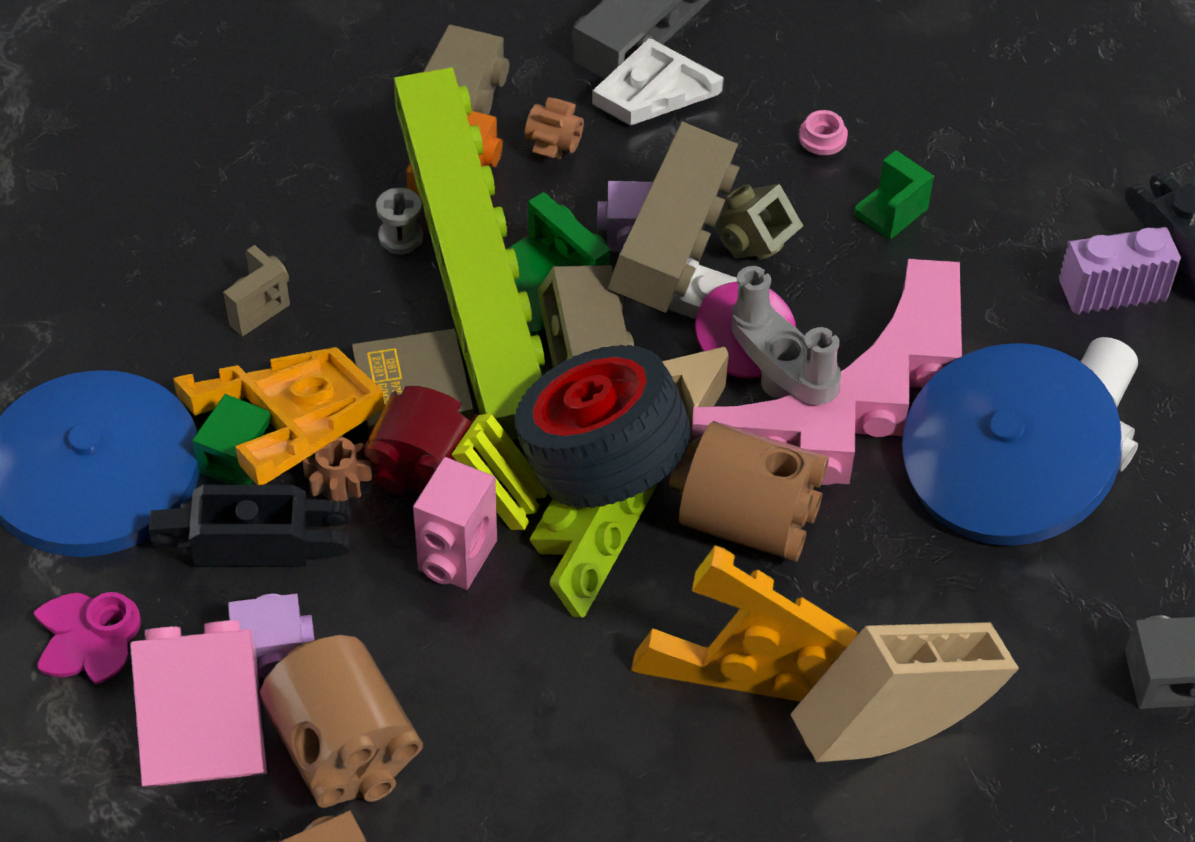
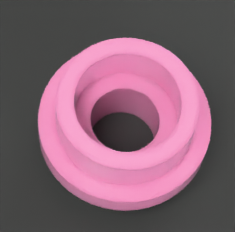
[799,110,848,155]

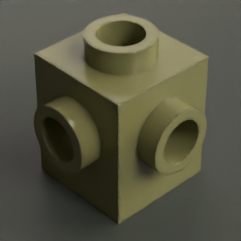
[715,184,803,260]

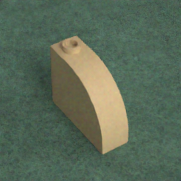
[790,623,1019,762]

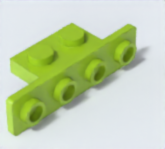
[529,483,658,617]

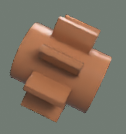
[525,97,584,159]
[303,436,372,502]

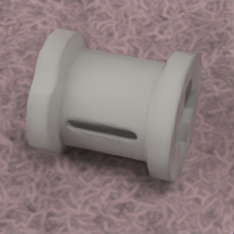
[376,188,424,255]

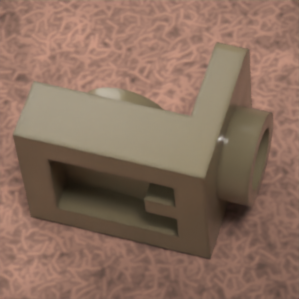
[223,245,290,337]

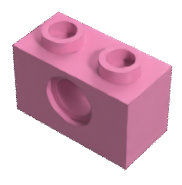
[413,457,497,590]

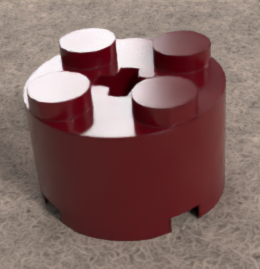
[363,385,482,495]

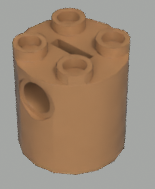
[669,421,829,562]
[260,635,423,807]

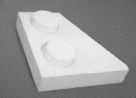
[592,38,723,125]

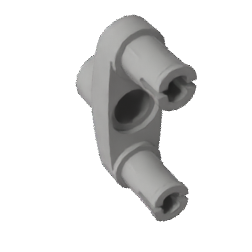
[732,266,841,405]

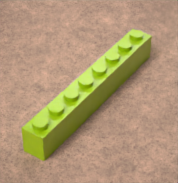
[394,67,545,440]

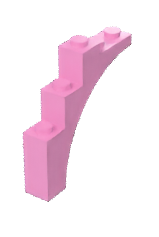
[691,259,962,485]

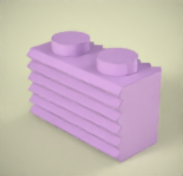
[1059,227,1181,315]

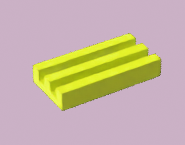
[452,414,547,530]

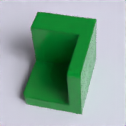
[854,150,934,240]
[192,394,271,485]

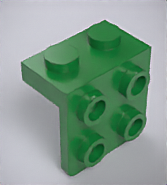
[506,192,611,337]

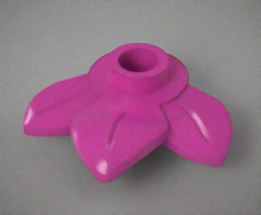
[34,592,141,684]

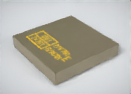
[352,329,474,436]

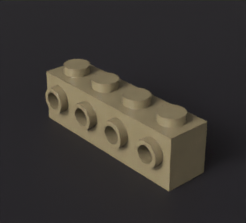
[608,121,740,313]

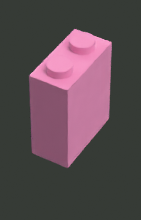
[130,620,267,787]

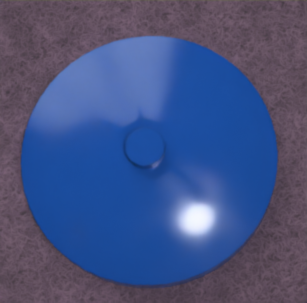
[902,343,1123,545]
[0,370,200,557]

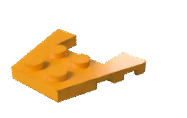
[173,347,385,485]
[631,545,858,702]

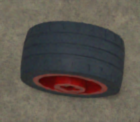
[514,345,691,508]

